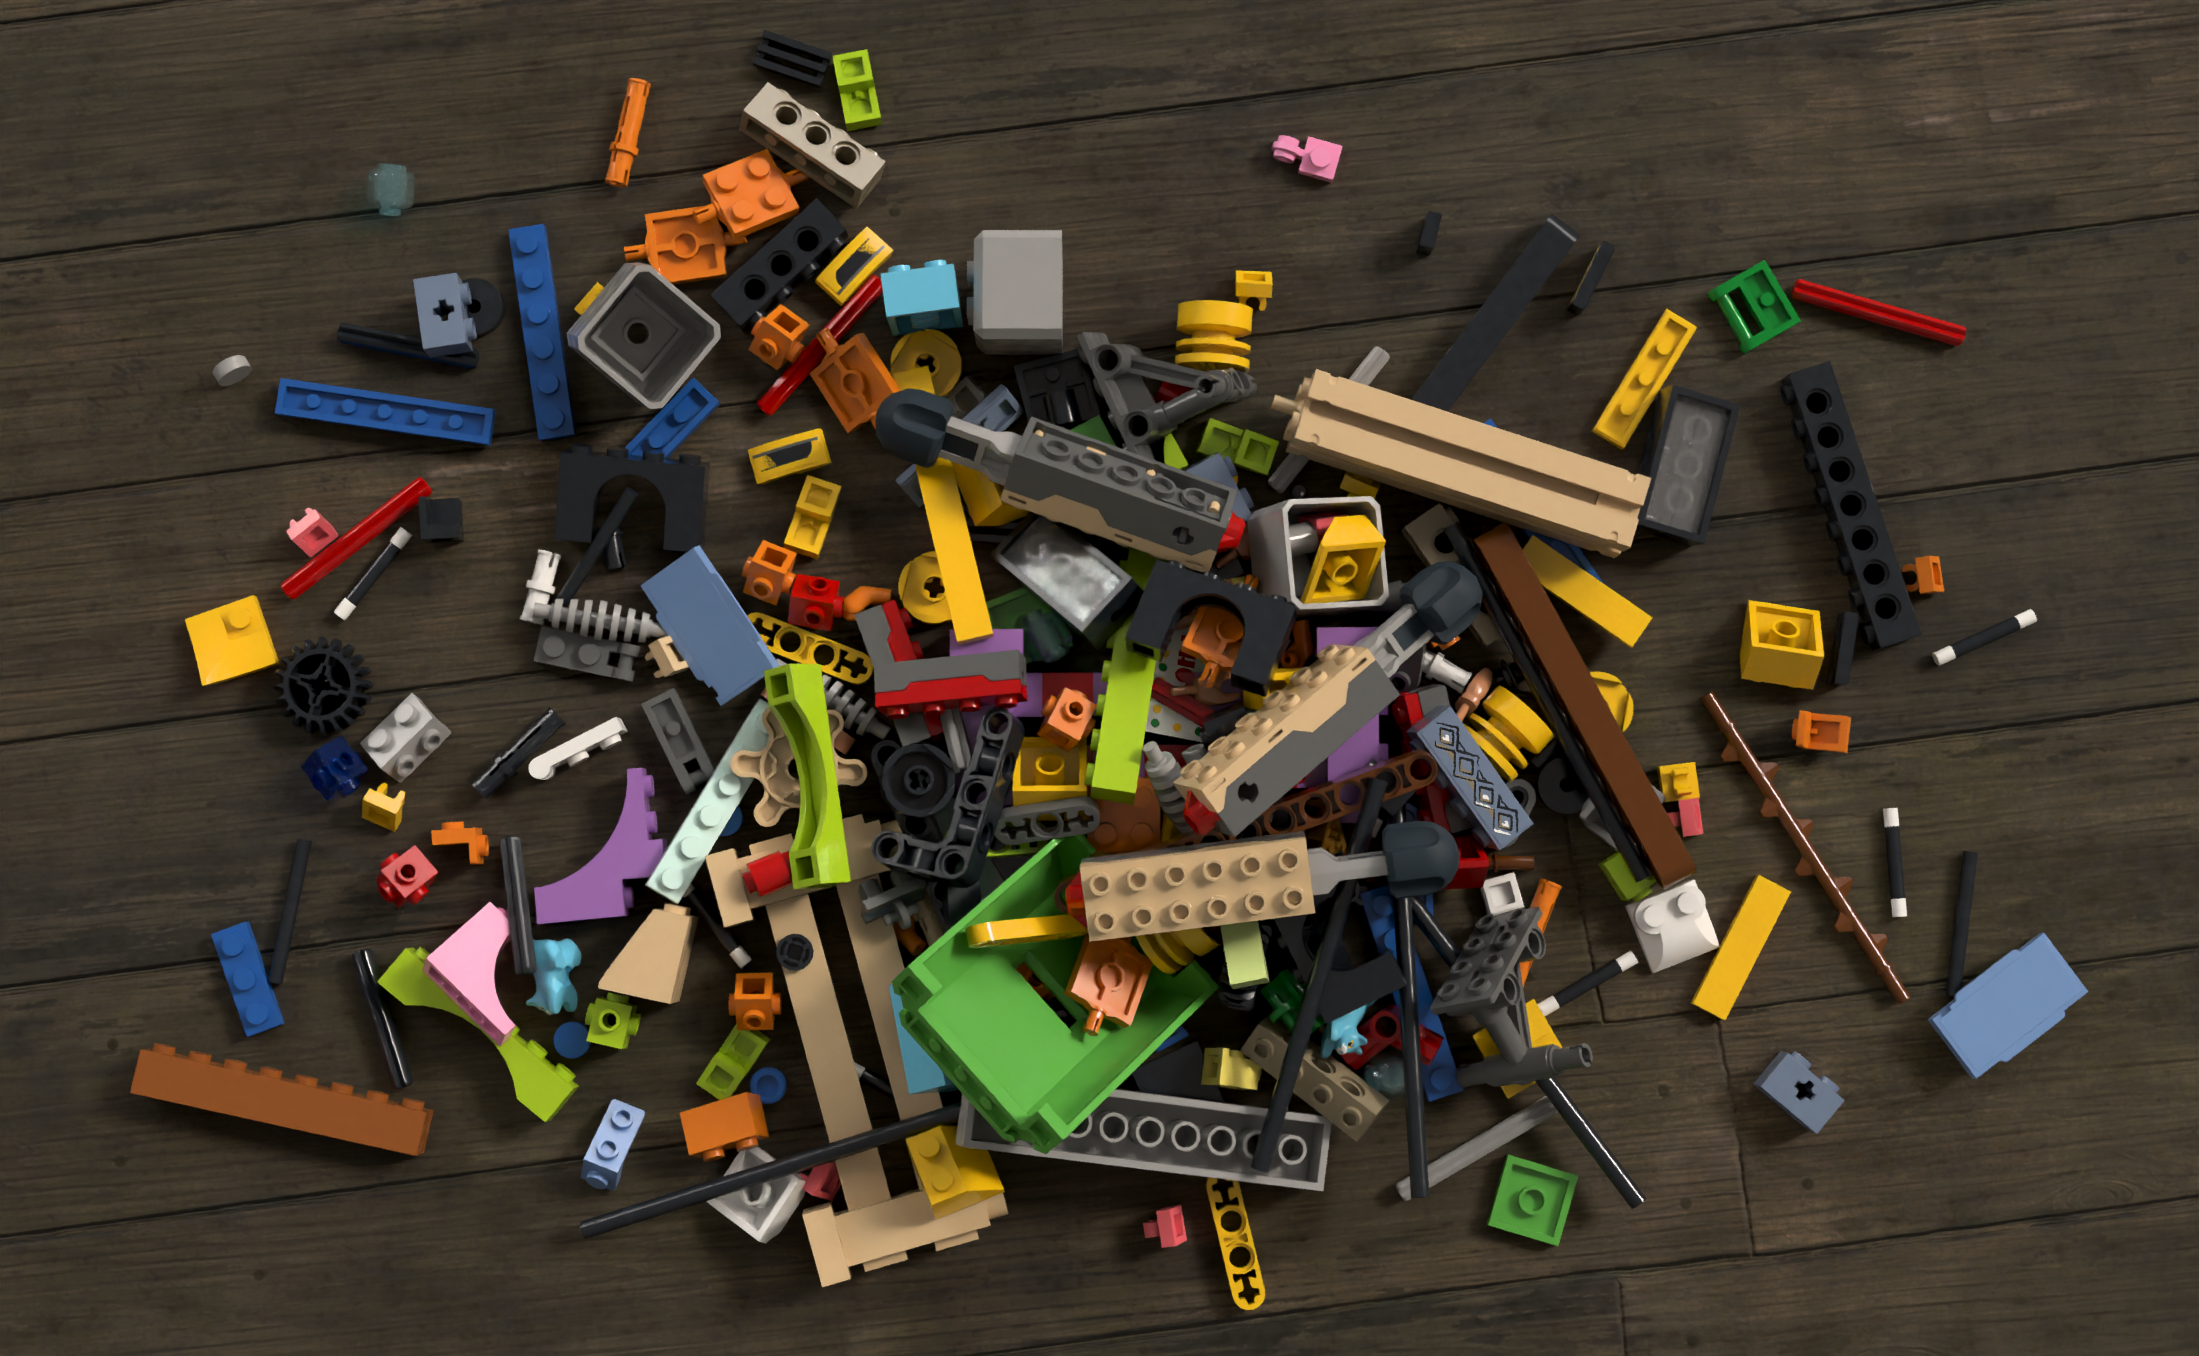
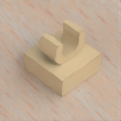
[645,636,689,678]

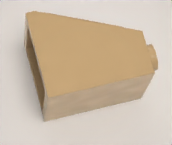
[598,903,699,1004]

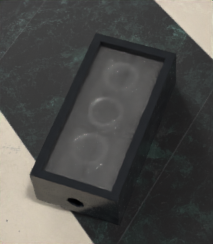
[1636,385,1740,547]
[990,511,1144,650]

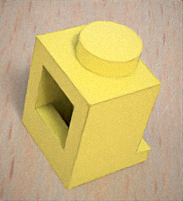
[1201,1048,1262,1090]

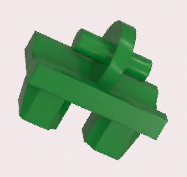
[1260,968,1325,1036]

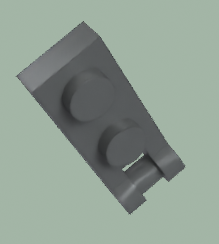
[534,626,640,682]
[641,688,715,795]

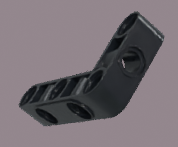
[871,707,1025,888]

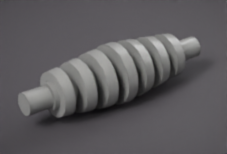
[533,599,667,642]
[776,658,891,741]
[1143,741,1212,844]

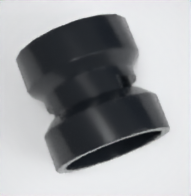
[776,934,814,971]

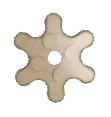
[730,707,867,827]

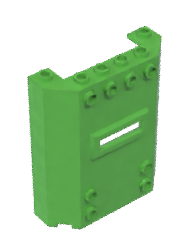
[892,834,1218,1154]

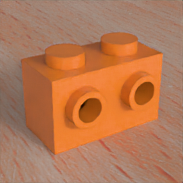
[680,1092,769,1162]

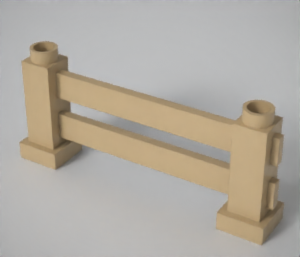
[705,814,1008,1287]

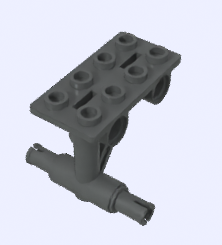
[1077,332,1257,463]
[1430,907,1593,1088]

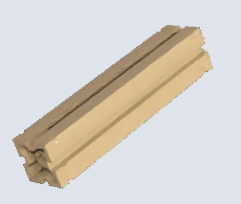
[1271,369,1651,558]

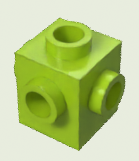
[585,992,641,1049]

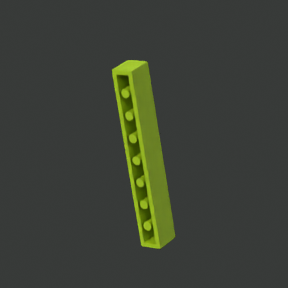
[1084,546,1168,805]

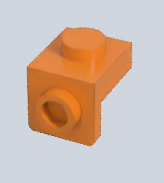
[1792,710,1851,753]
[431,822,489,865]

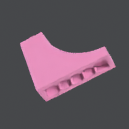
[422,902,515,1046]

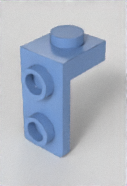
[581,1099,645,1191]

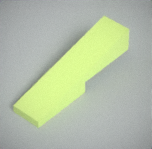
[1220,921,1269,989]

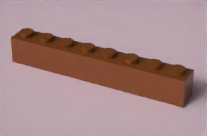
[130,1043,434,1156]

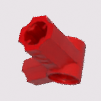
[1340,1005,1445,1070]

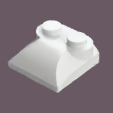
[1625,879,1720,973]
[707,1147,806,1243]

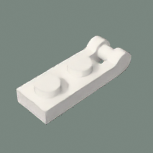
[528,717,628,780]

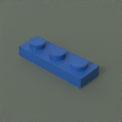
[625,377,720,481]
[211,922,285,1037]

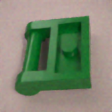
[1707,260,1801,355]

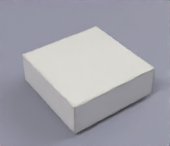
[1480,872,1524,916]

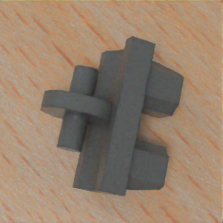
[858,871,927,930]

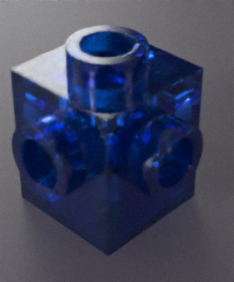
[301,735,368,801]

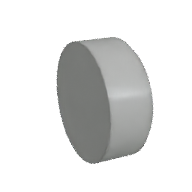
[213,355,252,386]

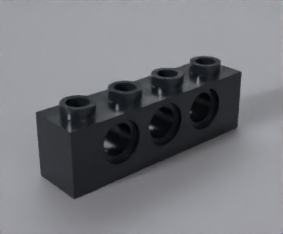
[711,198,849,332]

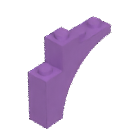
[534,768,668,924]

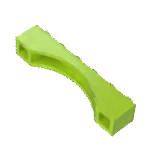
[764,663,851,889]
[377,947,579,1122]

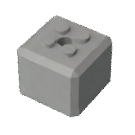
[967,230,1063,355]
[567,262,721,409]
[1247,496,1389,618]

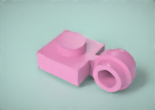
[1272,135,1343,183]

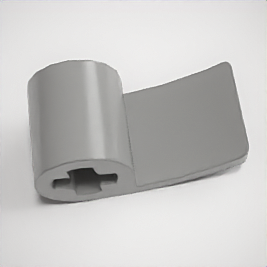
[1289,521,1318,596]

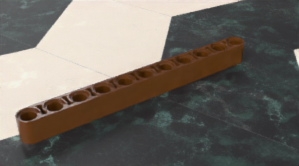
[1472,523,1696,889]
[1054,749,1438,913]

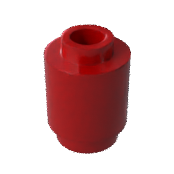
[742,851,793,898]

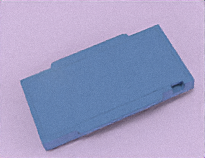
[641,545,780,706]
[1928,933,2088,1079]

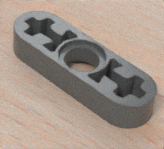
[995,796,1100,845]

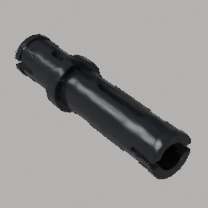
[470,707,566,799]

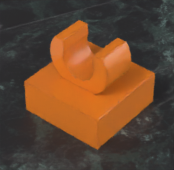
[1901,556,1944,594]

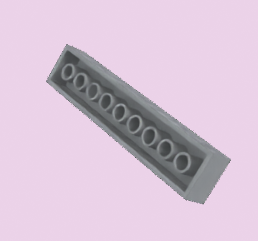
[955,1089,1332,1191]

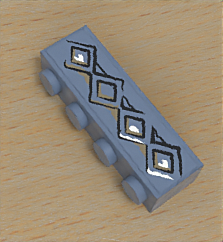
[1405,705,1534,850]

